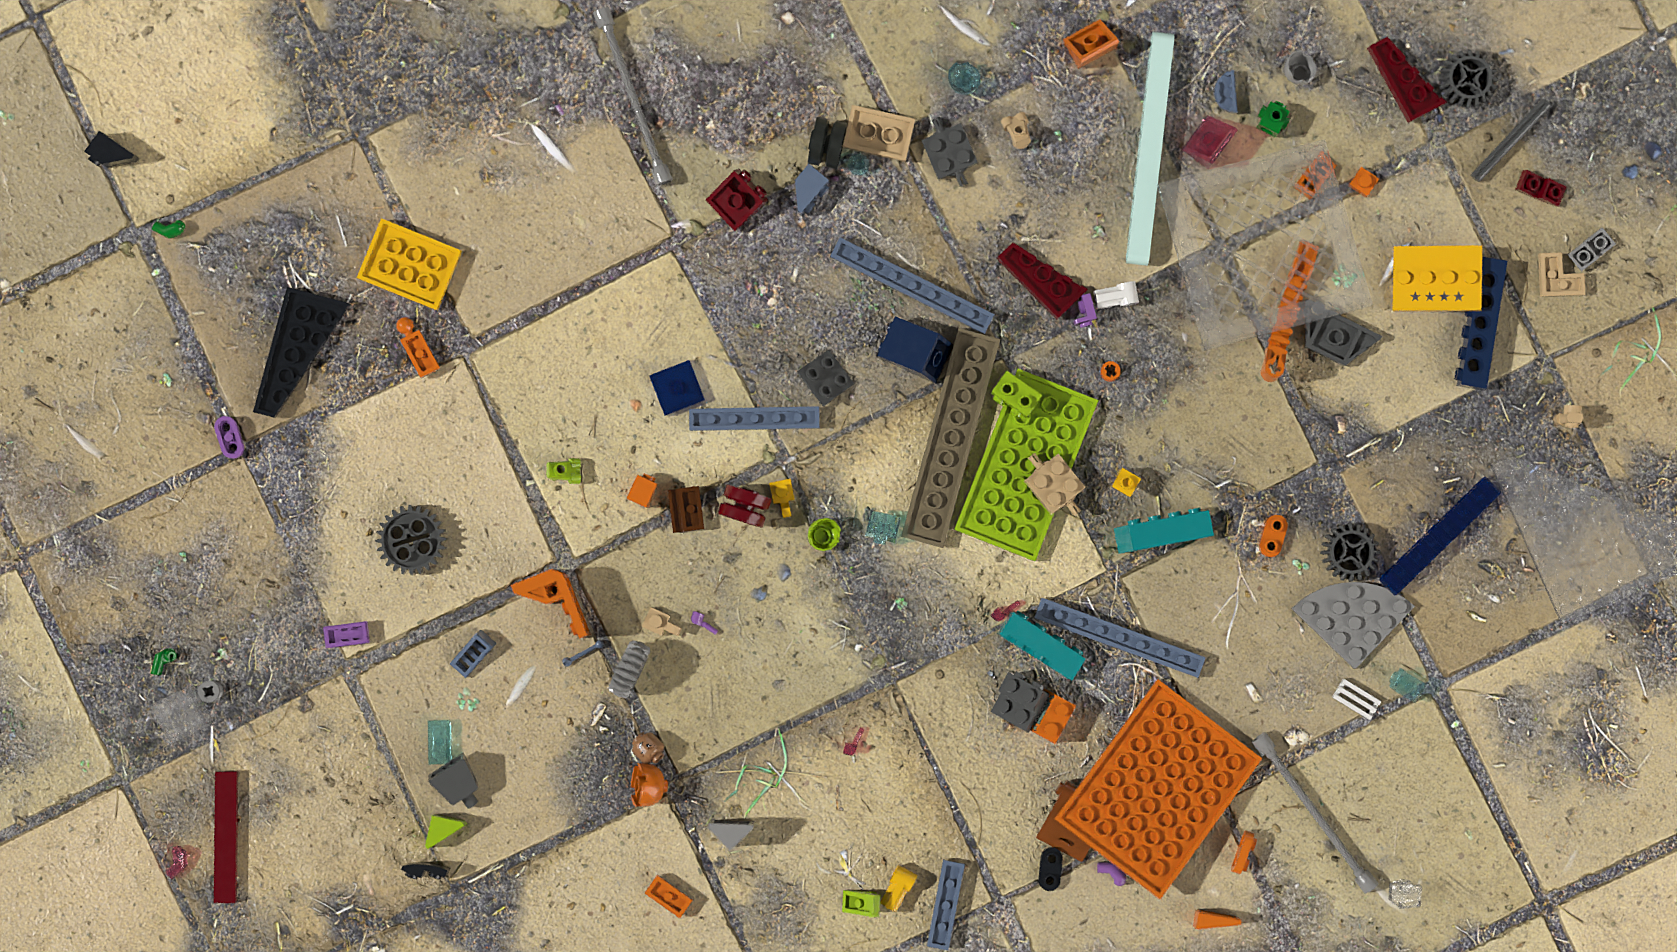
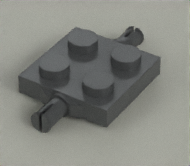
[922,116,978,187]

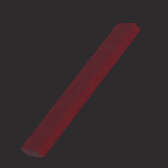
[213,771,238,903]

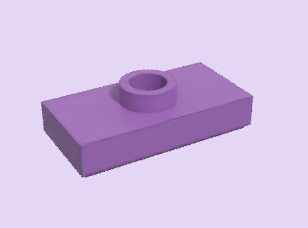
[323,621,370,648]

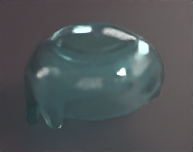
[948,62,981,95]

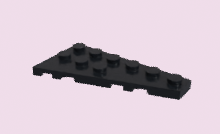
[253,287,351,418]

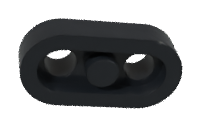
[1038,847,1063,891]

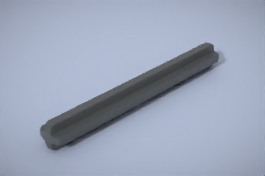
[1471,99,1551,182]

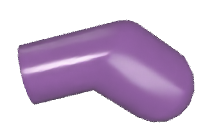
[1097,862,1127,886]

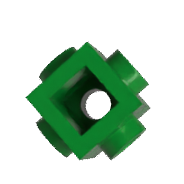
[1256,101,1290,138]

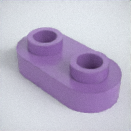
[214,416,245,459]

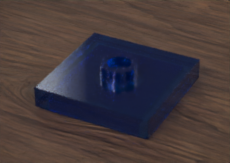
[649,360,705,416]

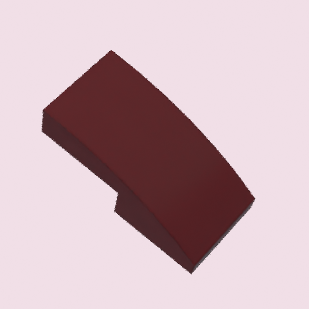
[1515,170,1567,207]

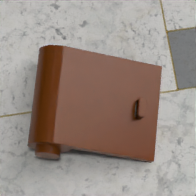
[1036,780,1091,862]

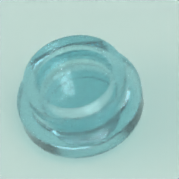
[848,154,870,176]

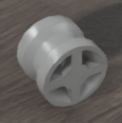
[198,680,223,702]

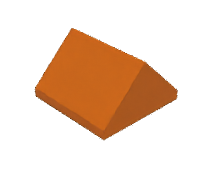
[1063,19,1119,69]

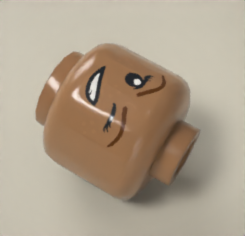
[632,732,664,764]

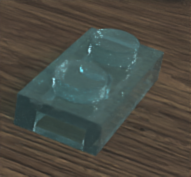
[428,720,451,764]

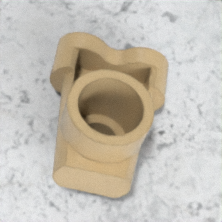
[1001,112,1031,149]
[1553,405,1583,428]

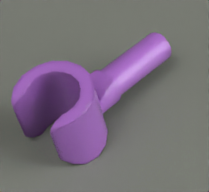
[691,611,718,635]

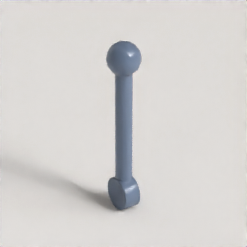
[562,640,604,667]

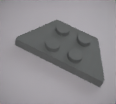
[1305,299,1382,367]

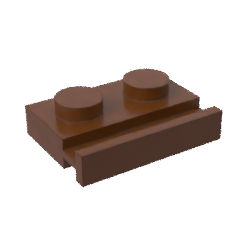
[668,486,705,533]

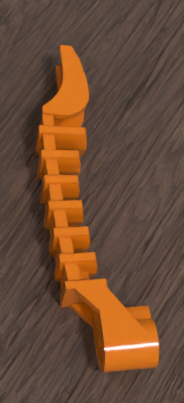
[1261,240,1319,382]

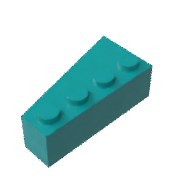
[997,610,1086,681]

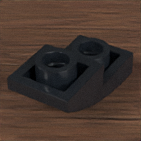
[401,862,451,880]

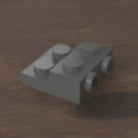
[991,671,1049,733]

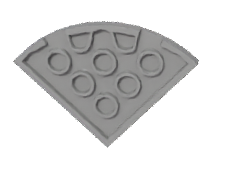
[1291,582,1415,669]

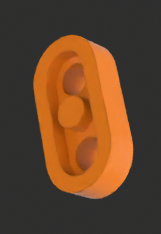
[1259,515,1288,557]
[1231,830,1257,875]

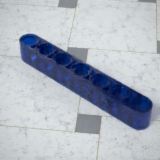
[1379,476,1501,596]

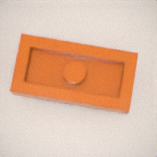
[645,874,693,918]

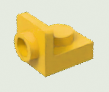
[1112,468,1141,497]

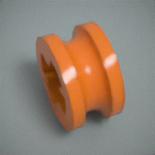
[1101,361,1120,382]

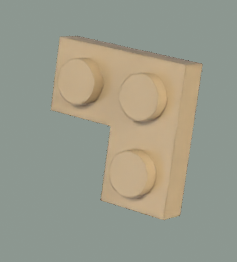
[1538,252,1585,297]

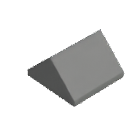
[708,820,754,851]

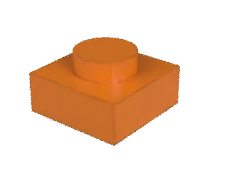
[1348,167,1379,197]

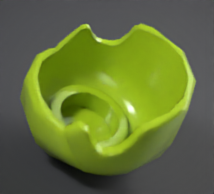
[808,518,841,551]

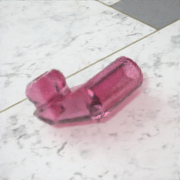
[165,846,187,879]

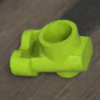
[546,458,581,484]

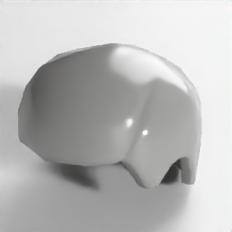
[1284,50,1317,86]

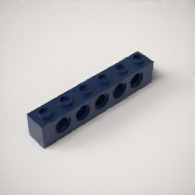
[1454,257,1508,390]

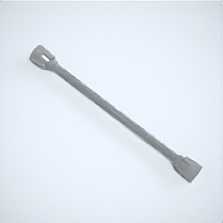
[593,7,673,186]
[1252,732,1379,894]

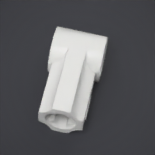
[1094,281,1139,309]

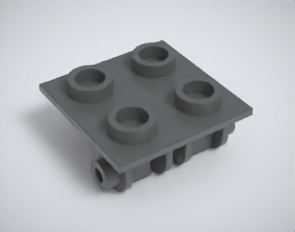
[797,349,855,406]

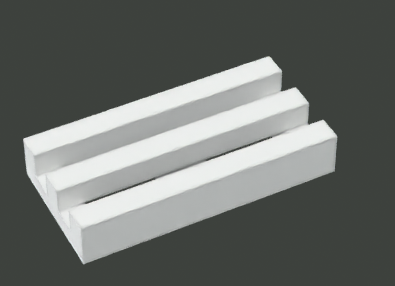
[1332,679,1381,720]

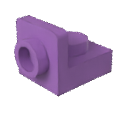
[1073,293,1097,328]

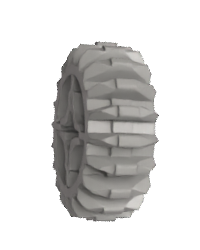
[609,640,650,698]

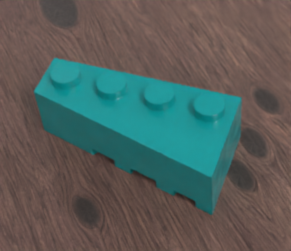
[1114,507,1214,554]

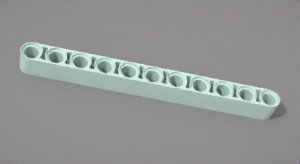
[1126,32,1174,266]

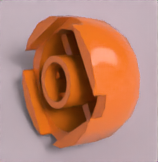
[631,763,668,807]

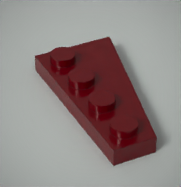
[1367,36,1447,123]
[996,242,1088,320]

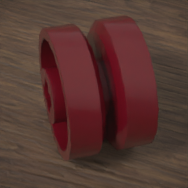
[717,485,772,528]

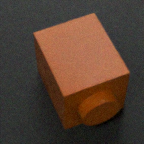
[627,473,658,508]

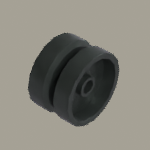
[808,117,847,170]

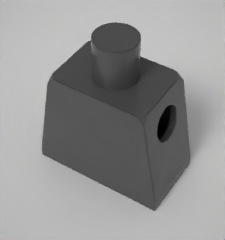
[428,753,478,809]

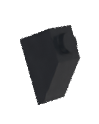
[84,131,140,167]

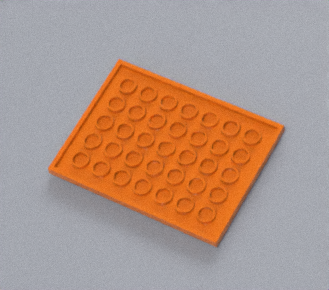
[1054,679,1262,899]

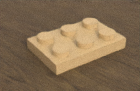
[843,105,915,162]

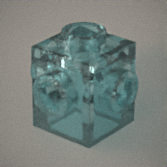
[865,511,901,545]

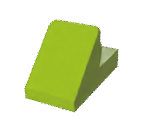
[842,890,880,917]

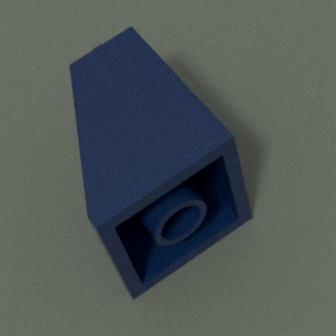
[877,316,954,384]

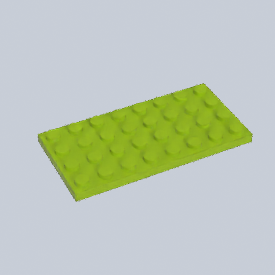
[954,369,1098,562]

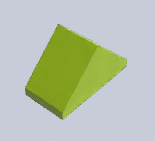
[425,814,467,850]

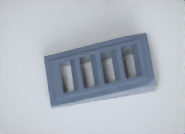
[450,630,496,678]

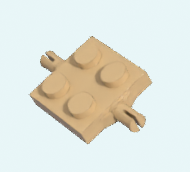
[1024,453,1086,516]

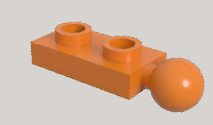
[396,317,440,378]

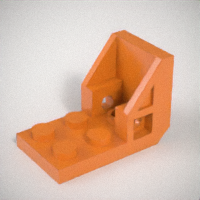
[511,569,591,638]

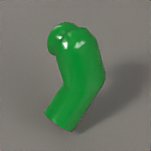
[152,220,185,239]
[151,648,177,676]

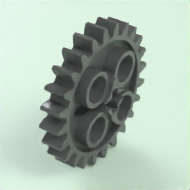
[375,505,447,575]

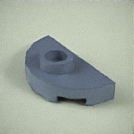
[1214,70,1238,114]

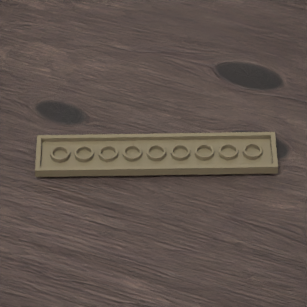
[901,328,1000,548]

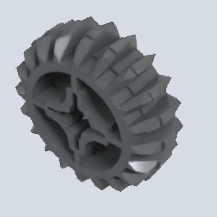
[1439,50,1498,109]
[1320,523,1380,582]

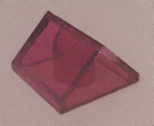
[1182,115,1238,169]

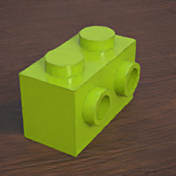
[990,371,1042,419]

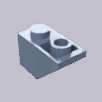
[795,164,829,216]

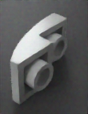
[1568,227,1616,272]

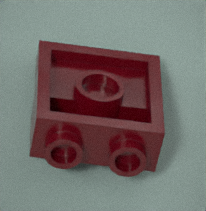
[706,169,768,231]

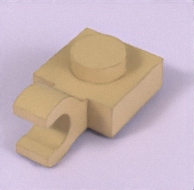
[642,607,682,636]

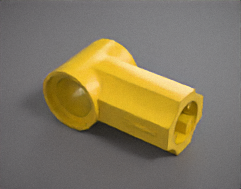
[880,865,918,912]

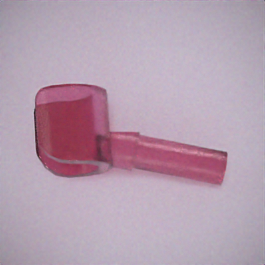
[991,600,1021,622]
[843,727,865,756]

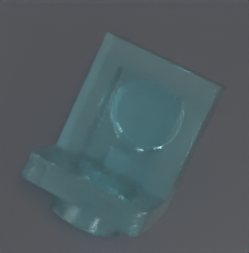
[1389,668,1427,703]

